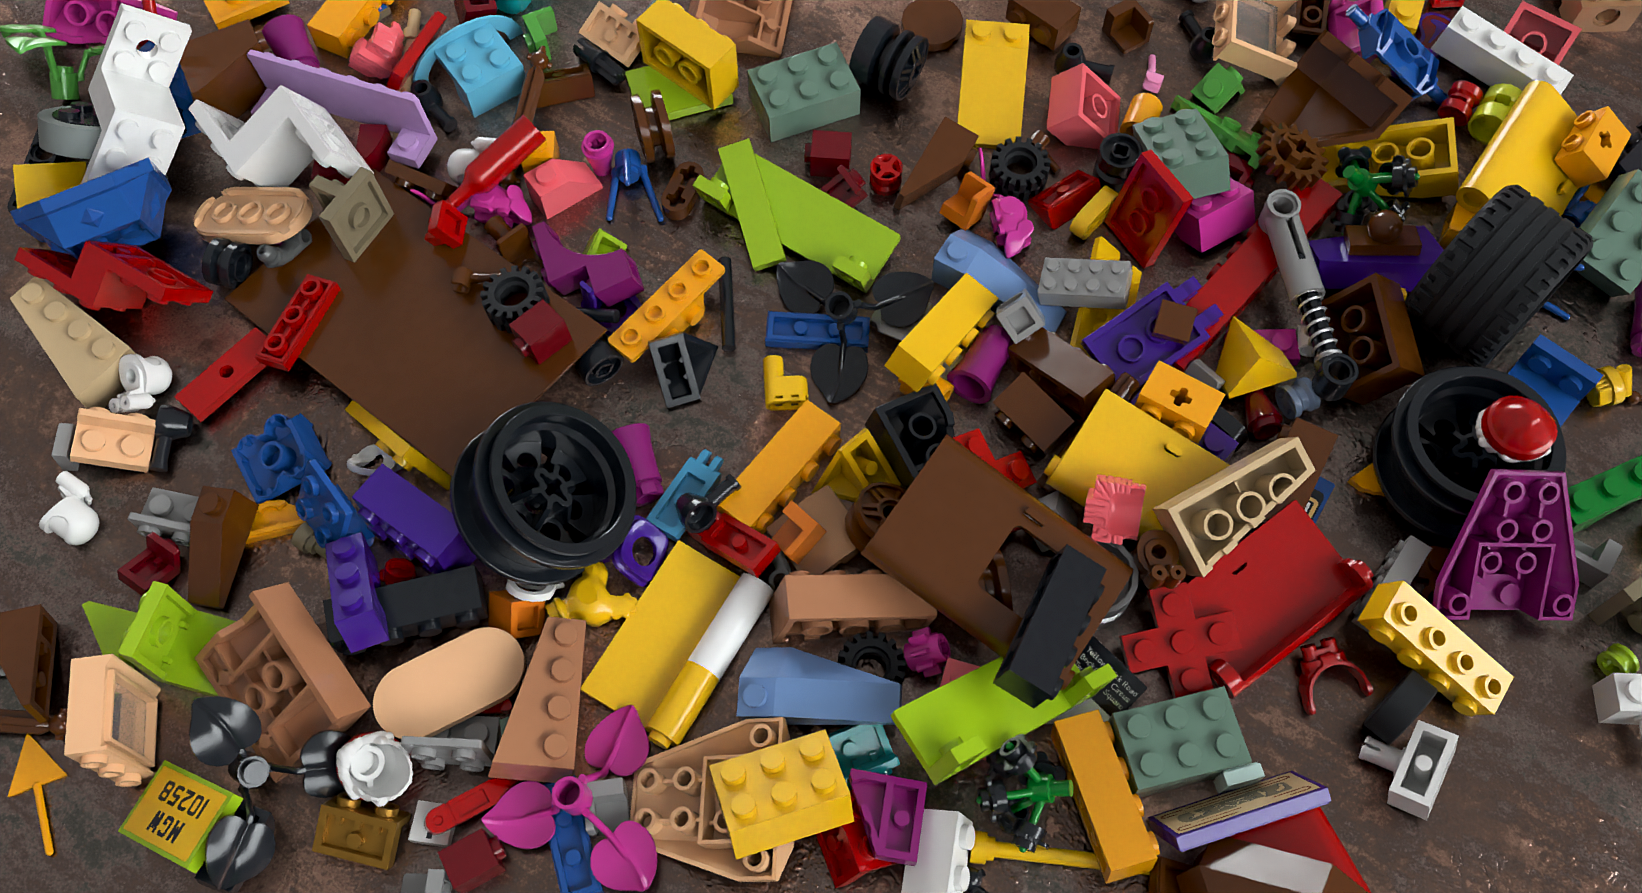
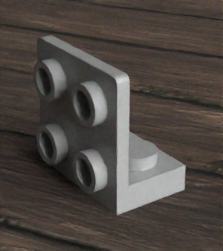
[400,716,501,772]

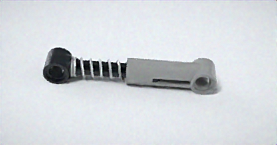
[1258,189,1359,401]

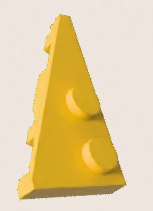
[345,400,451,490]

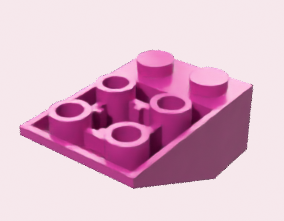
[1174,178,1255,253]

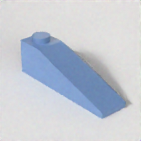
[931,229,1067,332]
[736,647,902,725]

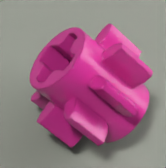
[904,627,951,678]

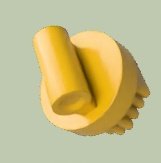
[1586,364,1632,407]

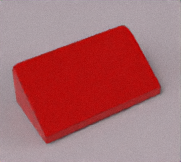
[1028,170,1101,229]

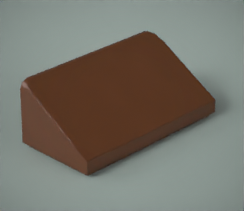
[537,64,595,108]

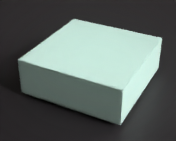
[1213,762,1265,794]

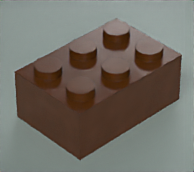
[1321,273,1425,405]

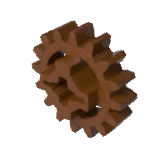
[1256,122,1329,191]

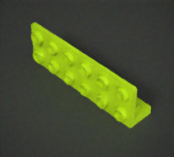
[692,154,901,293]
[890,657,1117,785]

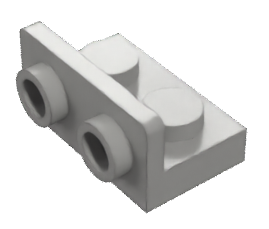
[128,487,199,547]

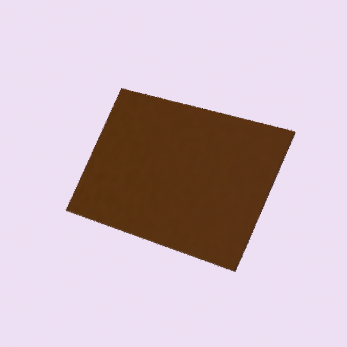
[225,168,607,476]

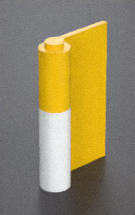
[580,540,774,750]

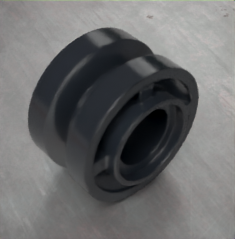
[202,237,253,290]

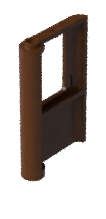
[861,434,1133,691]

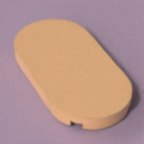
[194,187,313,245]
[373,627,526,739]

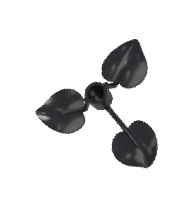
[777,260,934,404]
[189,696,351,890]

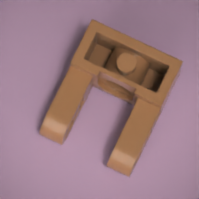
[1559,0,1642,33]

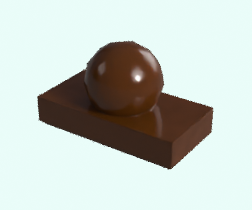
[1343,209,1422,256]

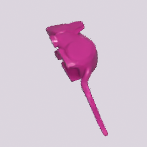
[978,148,1034,258]
[410,185,532,228]

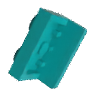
[828,725,900,791]

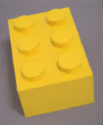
[636,0,739,110]
[709,729,854,860]

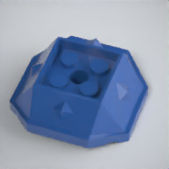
[10,157,172,260]

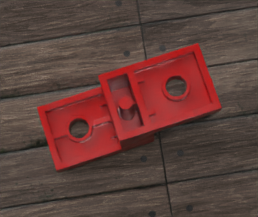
[14,241,213,312]

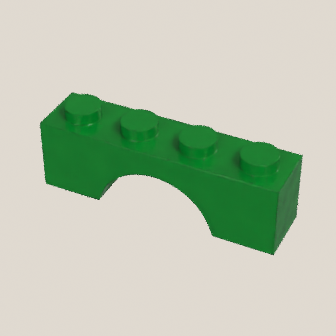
[1568,455,1642,534]

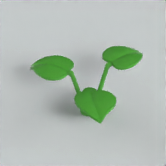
[0,24,139,100]

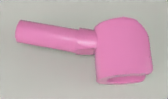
[1142,54,1164,94]

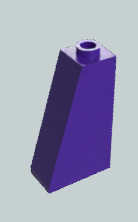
[1308,225,1444,292]

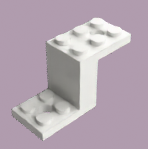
[81,3,192,184]
[188,85,374,187]

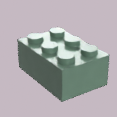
[747,42,861,142]
[1133,108,1230,199]
[1574,169,1642,297]
[1108,686,1252,798]

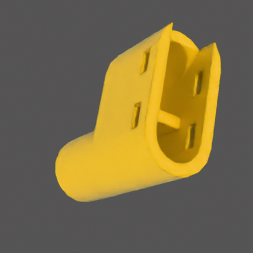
[762,355,809,411]

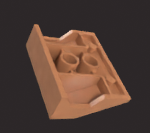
[688,0,792,58]
[195,582,371,783]

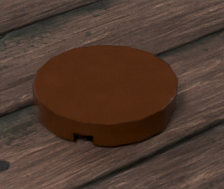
[901,0,963,52]

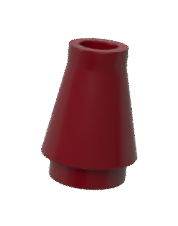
[1242,388,1283,440]

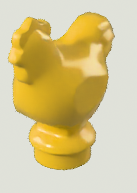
[545,562,638,627]

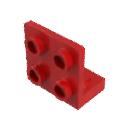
[816,790,899,889]

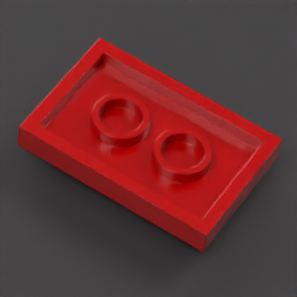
[1104,149,1194,269]

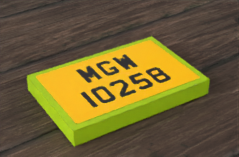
[118,760,243,874]

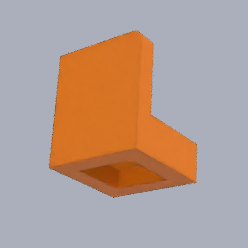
[939,171,995,231]
[772,500,827,564]
[488,588,545,639]

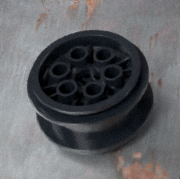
[1373,366,1567,542]
[450,401,637,586]

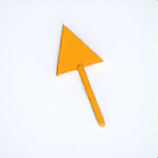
[7,734,68,856]

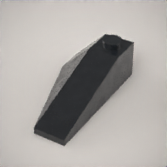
[864,383,955,489]

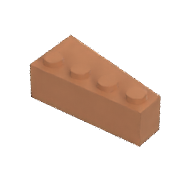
[769,570,937,644]
[488,617,586,783]

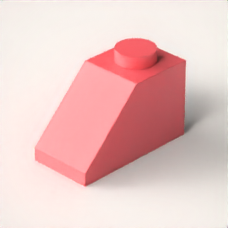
[523,159,603,220]

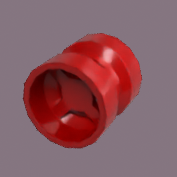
[1437,80,1483,127]

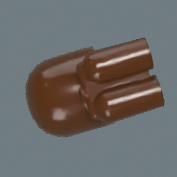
[1131,529,1186,590]

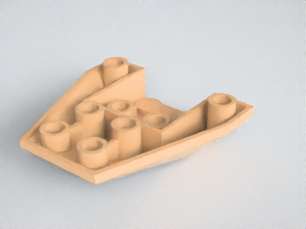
[630,717,794,882]

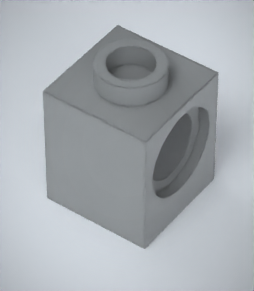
[996,288,1045,344]

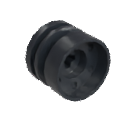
[849,16,929,101]

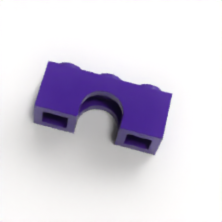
[325,532,389,653]

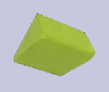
[582,228,628,255]

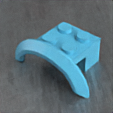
[412,15,525,118]

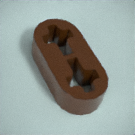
[661,161,704,221]

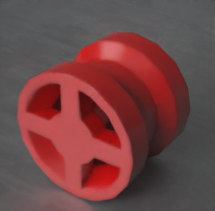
[869,154,903,196]

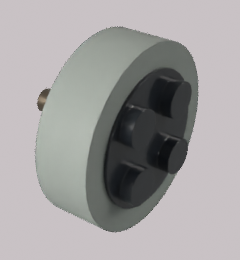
[37,101,102,164]

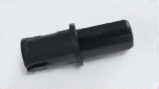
[573,37,626,85]

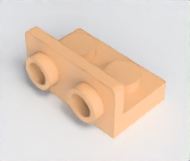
[579,1,641,68]
[70,407,156,473]

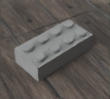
[1037,257,1133,310]
[1351,535,1432,633]

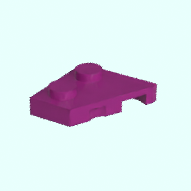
[849,768,927,866]

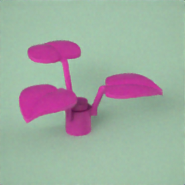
[482,705,657,892]

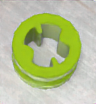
[1596,643,1640,676]

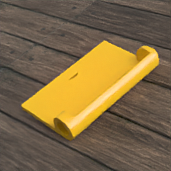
[1456,80,1578,217]
[1043,389,1230,566]

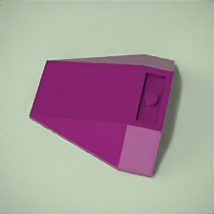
[1432,469,1579,621]

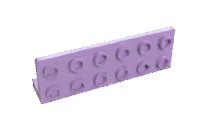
[247,49,438,169]

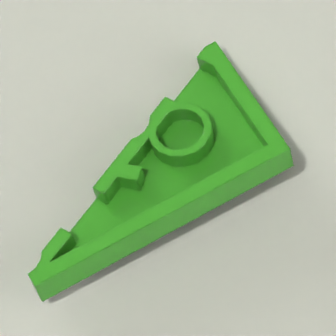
[1171,95,1262,169]

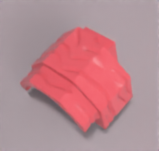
[348,21,404,79]
[1083,474,1146,545]

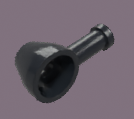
[1178,10,1215,63]
[1054,43,1115,81]
[410,80,458,133]
[148,404,193,472]
[676,474,742,534]

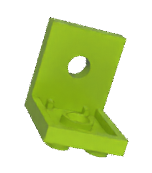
[118,581,236,696]

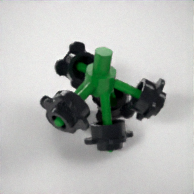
[1330,146,1420,235]
[976,734,1074,853]

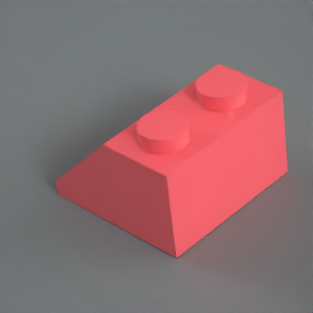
[1504,0,1582,65]
[1046,63,1121,149]

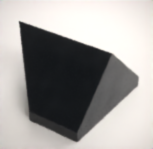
[648,332,719,408]

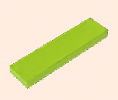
[718,138,787,272]

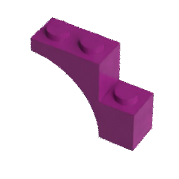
[532,221,645,307]

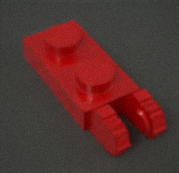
[686,511,781,578]

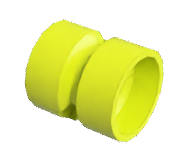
[1468,83,1522,145]

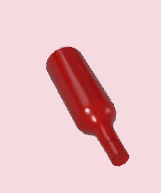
[445,114,546,209]

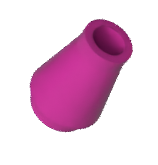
[581,130,614,176]

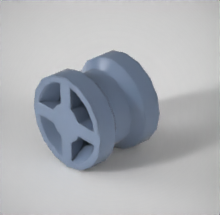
[1275,377,1321,419]

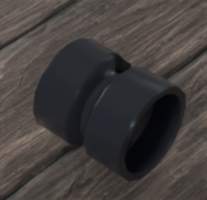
[1092,133,1143,193]
[574,333,624,386]

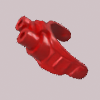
[1299,637,1373,715]

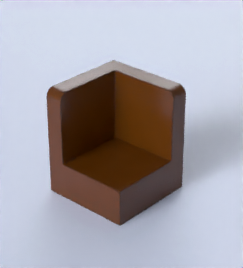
[1102,0,1154,54]

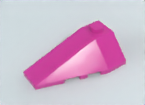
[42,0,178,44]

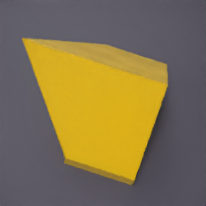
[1215,316,1297,399]
[811,428,901,502]

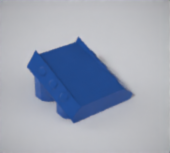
[231,413,333,504]

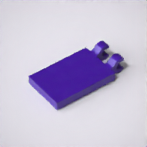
[1080,276,1224,389]

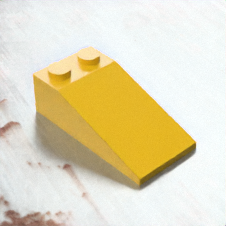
[957,19,1030,149]
[1321,117,1459,198]

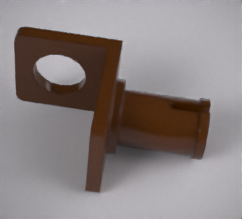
[484,215,544,280]

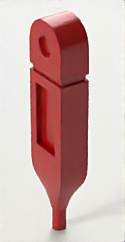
[424,778,523,835]

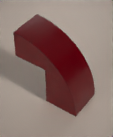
[311,124,393,185]

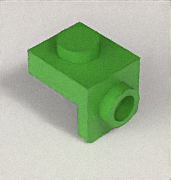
[522,6,558,60]
[1190,63,1245,114]

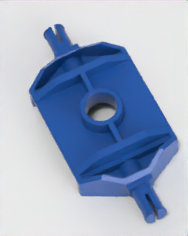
[1345,4,1448,105]

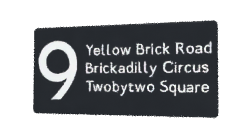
[1075,636,1147,717]

